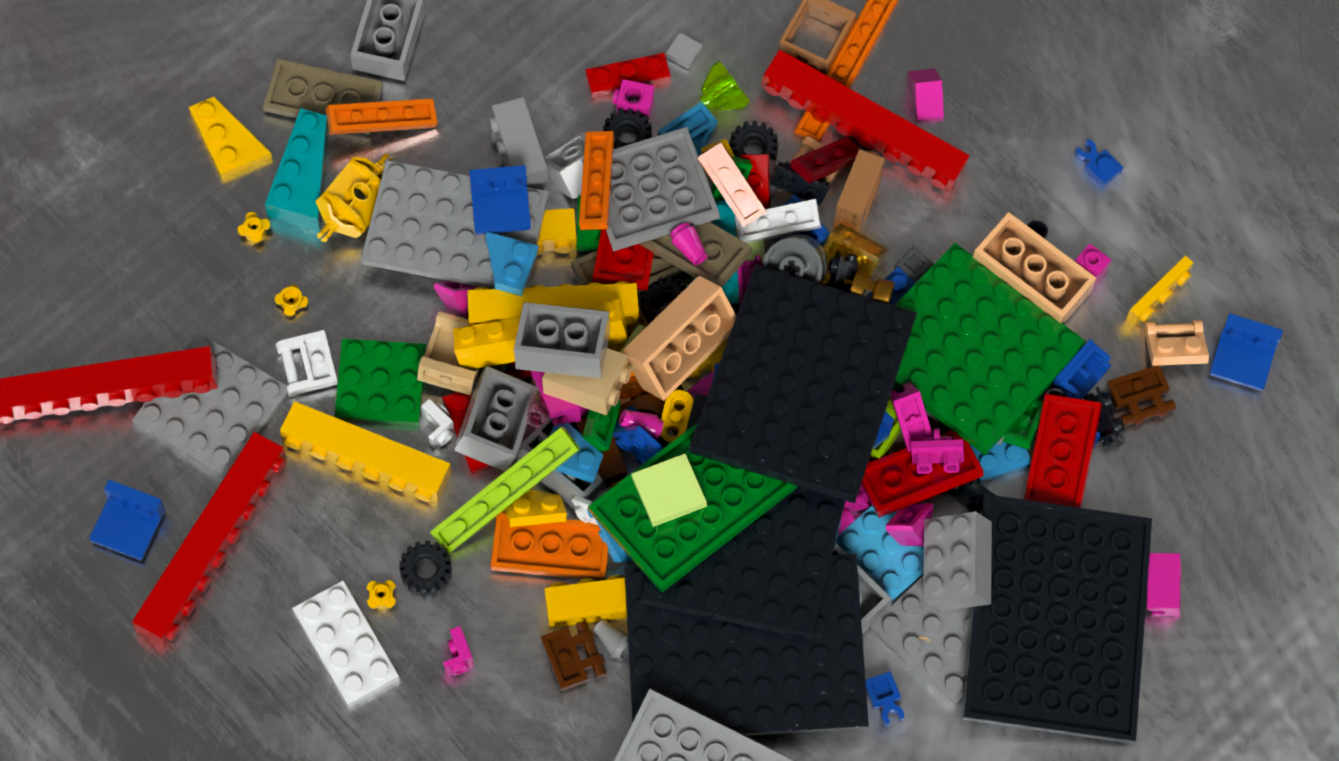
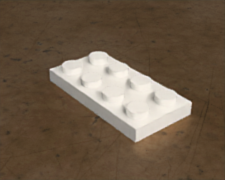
[292,581,400,708]

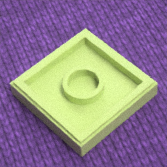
[631,454,707,527]

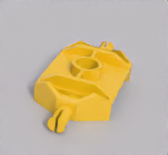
[315,154,393,242]

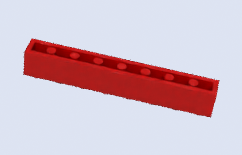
[761,49,970,191]
[0,346,218,424]
[132,432,287,647]

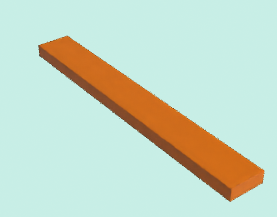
[794,0,899,143]

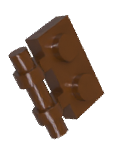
[1106,365,1176,426]
[540,621,607,692]

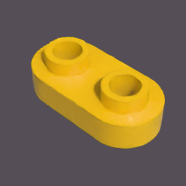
[659,390,694,445]

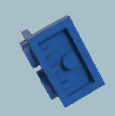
[469,165,531,235]
[1210,313,1283,391]
[613,406,667,466]
[89,480,165,560]

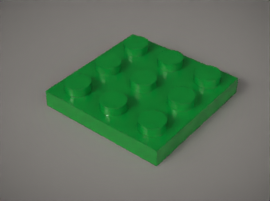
[334,339,426,426]

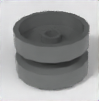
[762,233,829,284]

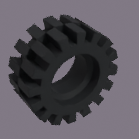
[603,108,652,149]
[729,121,779,160]
[639,277,686,324]
[399,540,452,597]

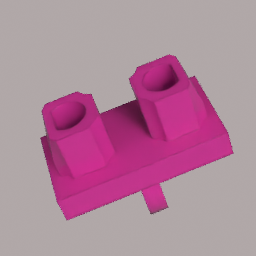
[911,429,964,474]

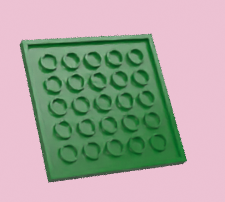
[894,243,1087,456]

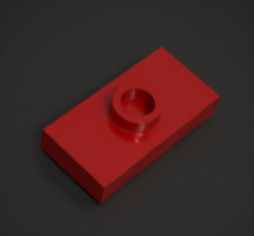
[740,154,771,209]

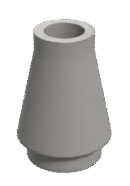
[593,619,629,660]

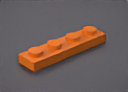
[326,98,438,135]
[579,131,615,230]

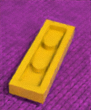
[1126,255,1194,327]

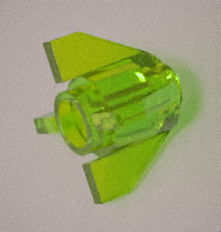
[700,60,750,111]

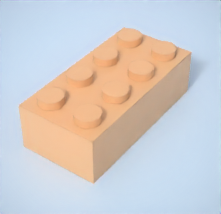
[973,212,1097,324]
[621,276,736,401]

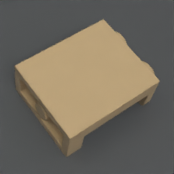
[417,312,480,395]

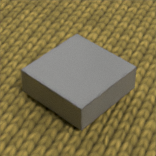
[666,32,703,70]

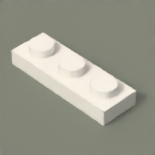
[735,199,822,244]

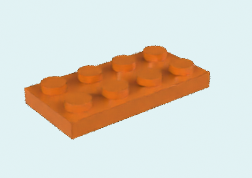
[491,513,608,581]

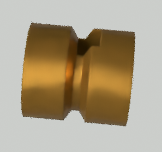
[850,272,895,304]

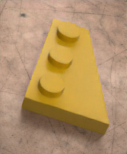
[189,97,272,179]

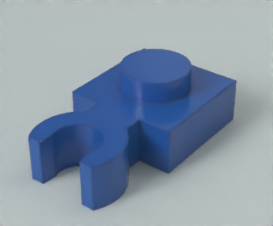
[1075,139,1124,188]
[866,671,904,727]

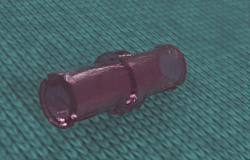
[527,399,550,428]

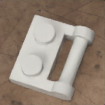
[276,330,338,397]

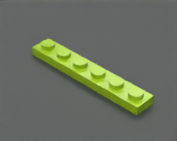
[430,426,581,555]

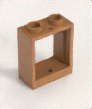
[778,0,856,75]
[833,149,885,238]

